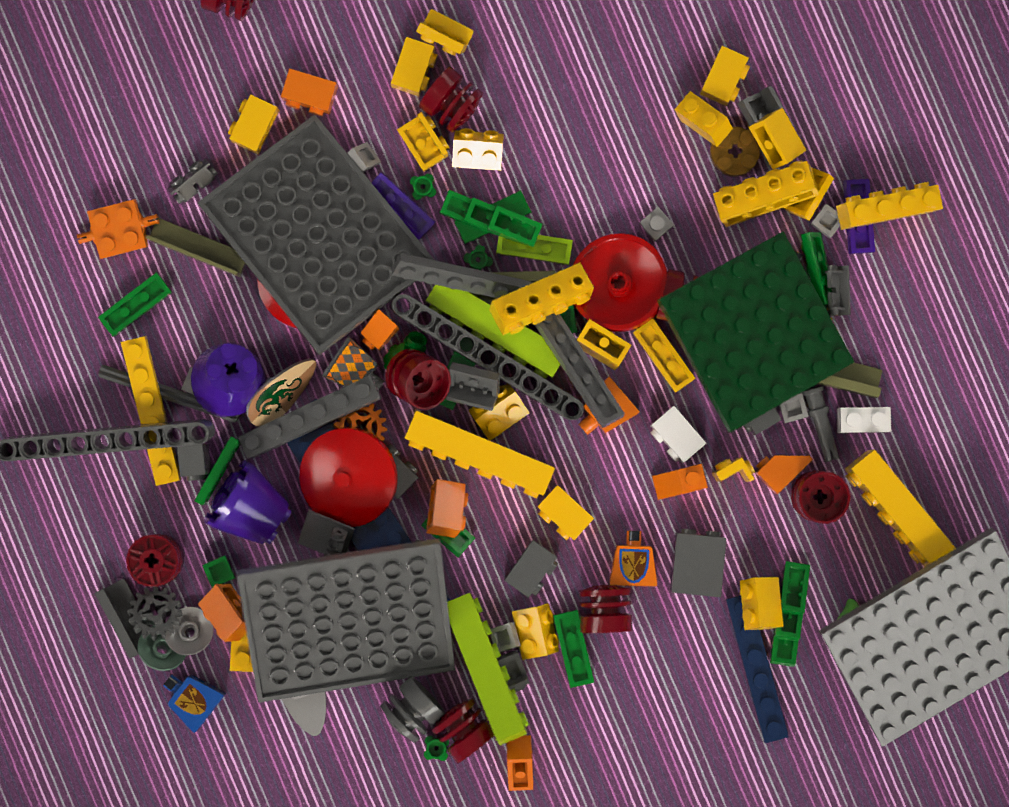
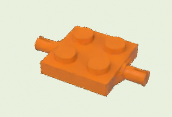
[77,199,160,259]

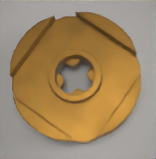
[710,127,760,177]

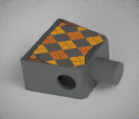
[322,337,385,390]

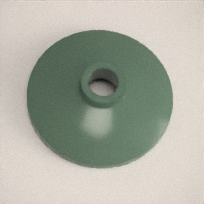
[137,626,186,671]

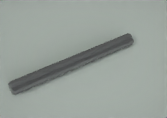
[98,365,239,423]

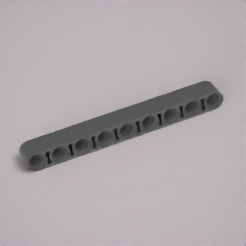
[391,294,584,420]
[0,419,215,461]

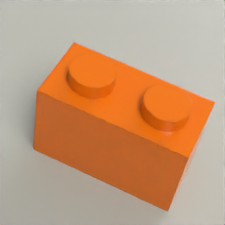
[281,68,338,116]
[426,479,468,538]
[198,584,247,642]

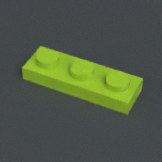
[496,235,573,265]

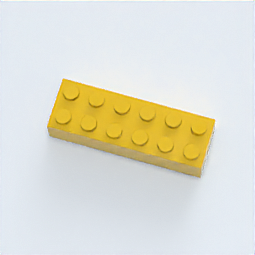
[405,411,555,498]
[845,449,956,567]

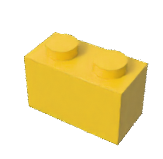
[391,37,438,97]
[700,46,750,106]
[674,91,733,147]
[228,94,279,155]
[749,108,806,169]
[576,319,631,370]
[537,485,594,540]
[740,577,784,630]

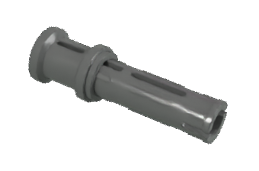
[802,386,840,462]

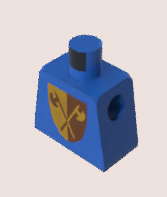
[163,674,226,733]

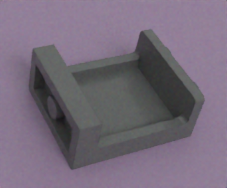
[670,528,727,597]

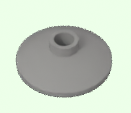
[165,607,214,655]

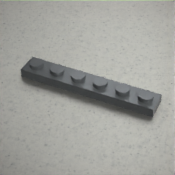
[392,253,534,298]
[535,313,625,429]
[238,375,382,460]

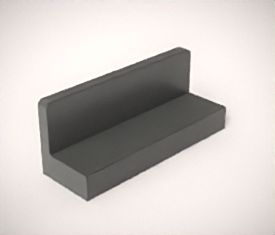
[94,579,151,659]

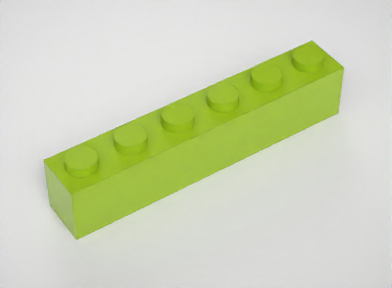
[426,285,560,379]
[447,593,529,745]

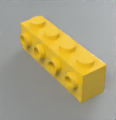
[713,161,820,227]
[836,182,943,230]
[489,263,594,335]

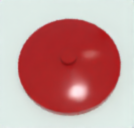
[573,233,668,332]
[299,427,398,527]

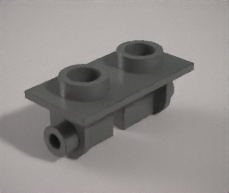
[168,159,218,204]
[825,265,851,316]

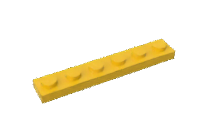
[121,336,181,486]

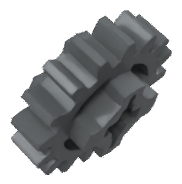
[127,586,183,640]

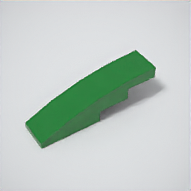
[439,190,543,247]
[770,561,810,667]

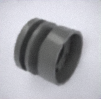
[380,676,446,743]

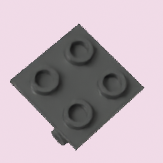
[298,510,355,557]

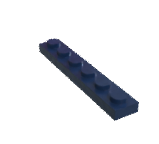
[725,595,789,743]

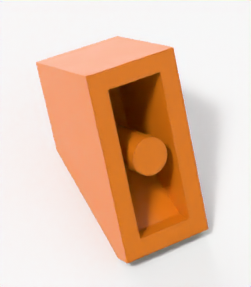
[361,309,400,351]
[755,455,813,494]
[652,464,708,500]
[506,735,533,791]

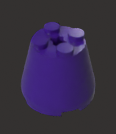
[191,343,265,417]
[204,460,291,544]

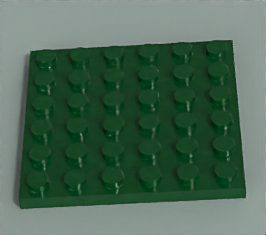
[657,231,854,433]

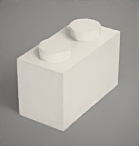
[650,406,706,463]
[837,407,891,433]

